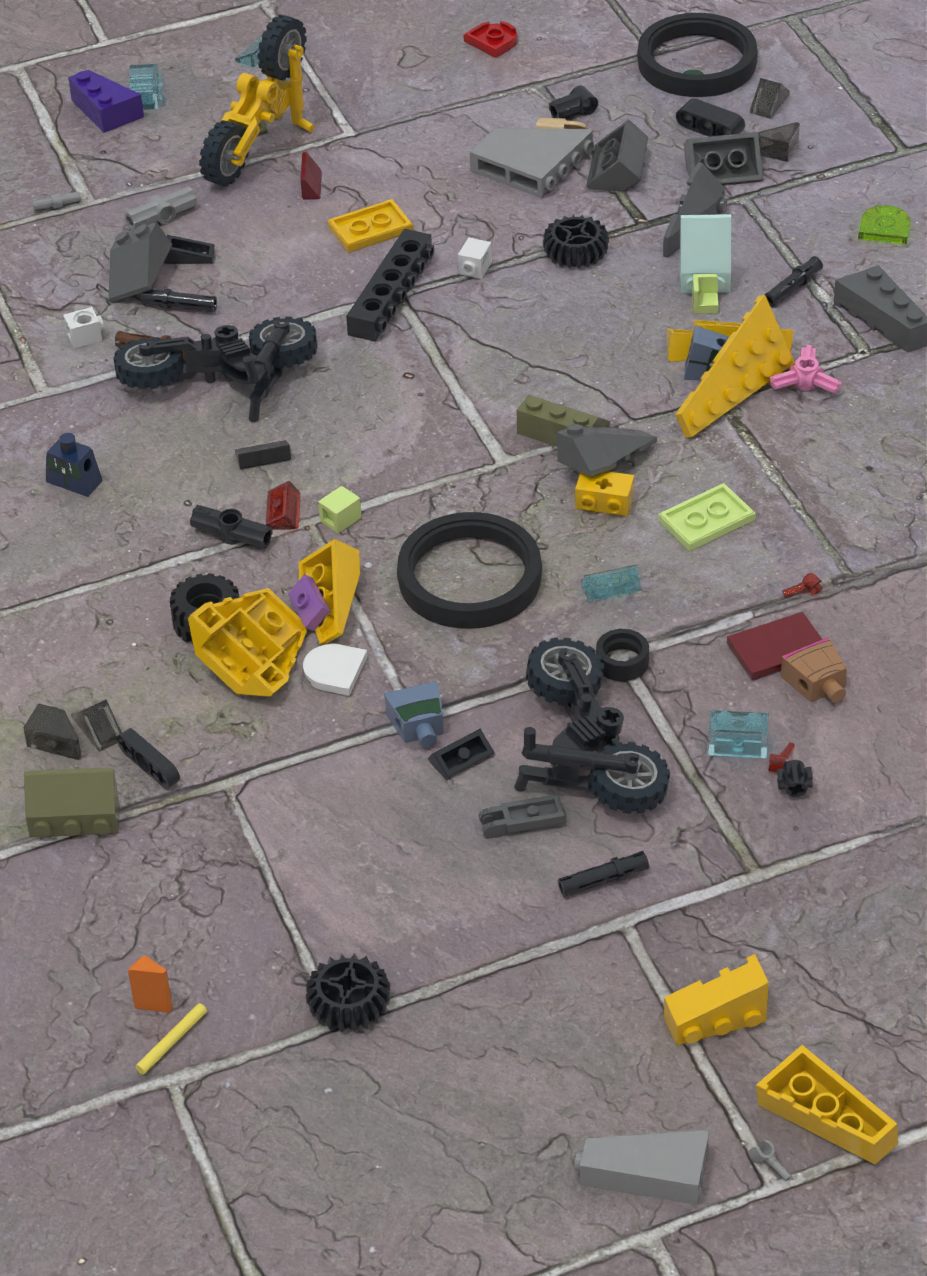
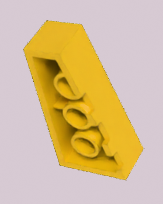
[756,1045,898,1165]

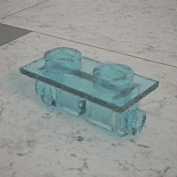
[581,564,641,602]

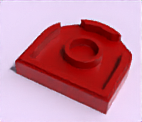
[463,21,518,58]

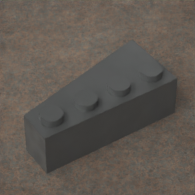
[834,265,927,353]

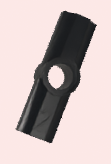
[190,505,273,549]

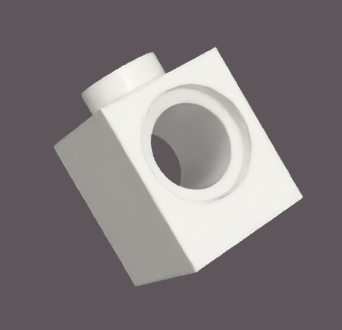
[458,237,492,279]
[63,307,104,349]

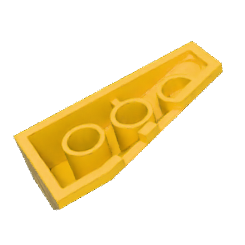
[298,539,360,645]

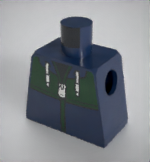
[46,433,102,497]

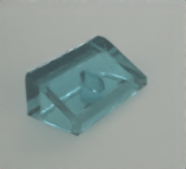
[235,36,262,68]

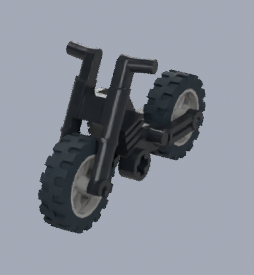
[113,316,317,422]
[514,638,670,814]

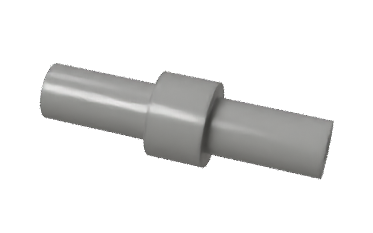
[32,192,81,210]

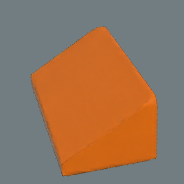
[128,955,173,1013]

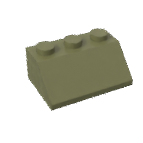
[516,395,610,447]
[24,767,120,837]

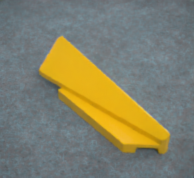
[667,320,793,362]

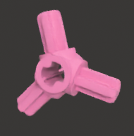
[770,344,842,394]

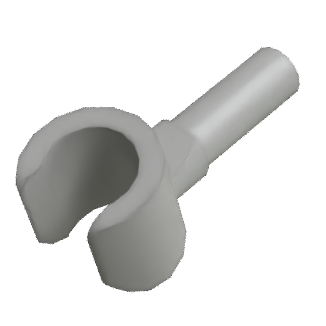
[749,1140,791,1181]

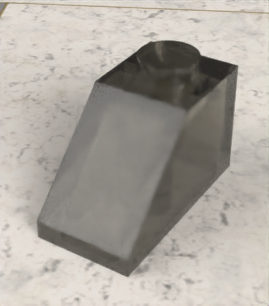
[23,703,82,760]

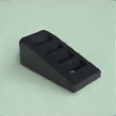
[164,235,215,264]

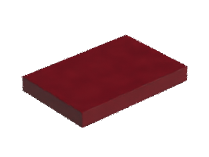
[727,612,823,680]

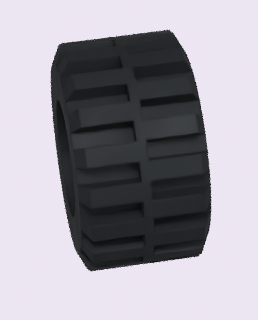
[170,573,240,644]

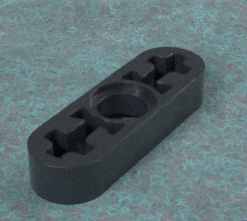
[116,728,180,789]

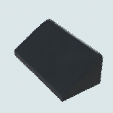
[235,440,291,469]
[428,728,495,779]

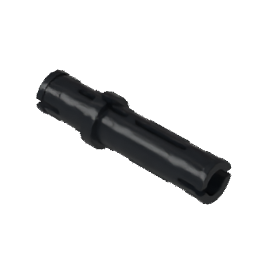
[764,256,823,307]
[141,289,217,312]
[557,851,649,897]

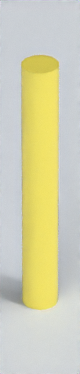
[135,1003,207,1075]

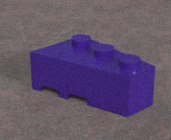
[68,70,144,133]

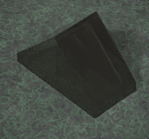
[750,78,790,119]
[758,122,800,162]
[71,699,122,752]

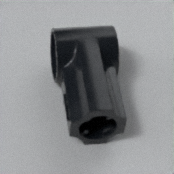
[549,85,599,119]

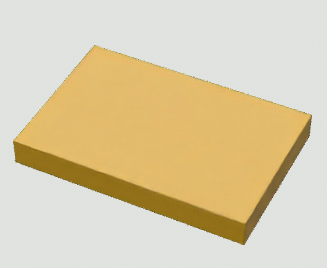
[327,199,413,253]

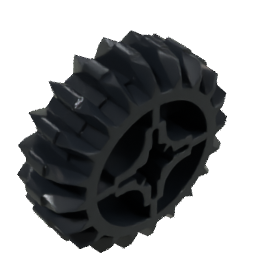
[543,215,609,269]
[306,953,390,1032]

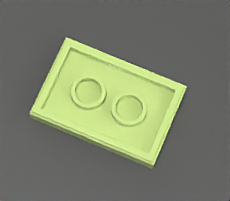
[658,483,756,551]

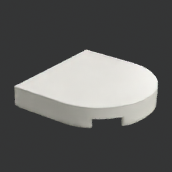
[303,644,367,696]

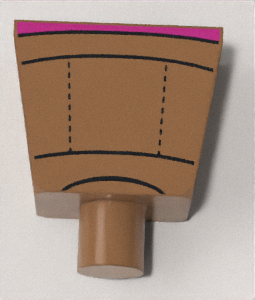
[781,637,847,703]

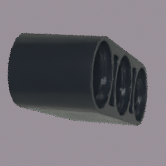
[676,98,746,137]

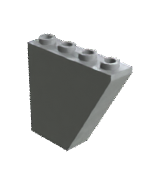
[470,128,594,198]

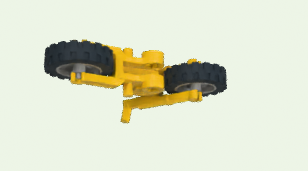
[199,15,315,186]

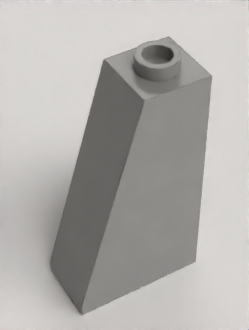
[574,1130,709,1205]

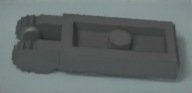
[478,794,565,838]

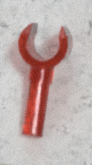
[782,573,822,597]
[768,742,795,772]

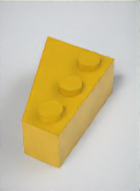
[664,954,769,1046]

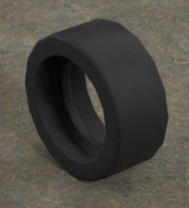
[596,628,649,681]

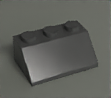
[586,119,648,192]
[684,132,763,184]

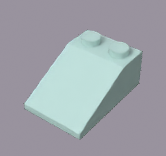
[679,214,731,293]

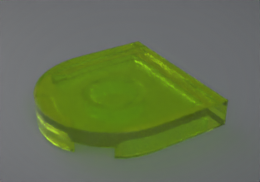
[858,205,910,244]

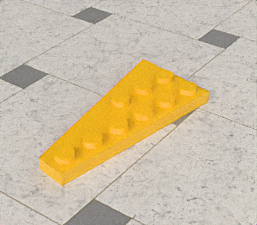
[675,295,795,438]

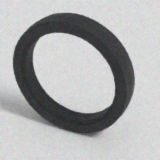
[637,13,758,97]
[397,512,542,629]

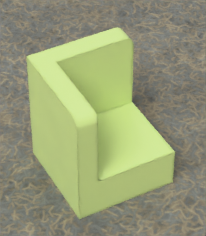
[692,274,719,314]
[318,486,361,533]

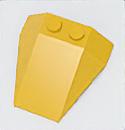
[188,588,307,697]

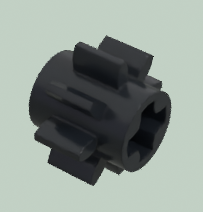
[777,760,813,797]

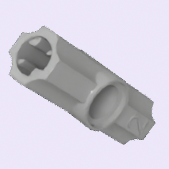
[125,186,198,231]

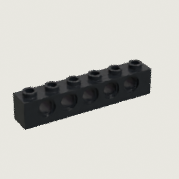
[346,228,435,342]

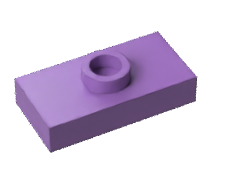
[288,574,330,631]

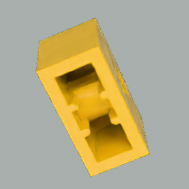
[575,471,634,516]

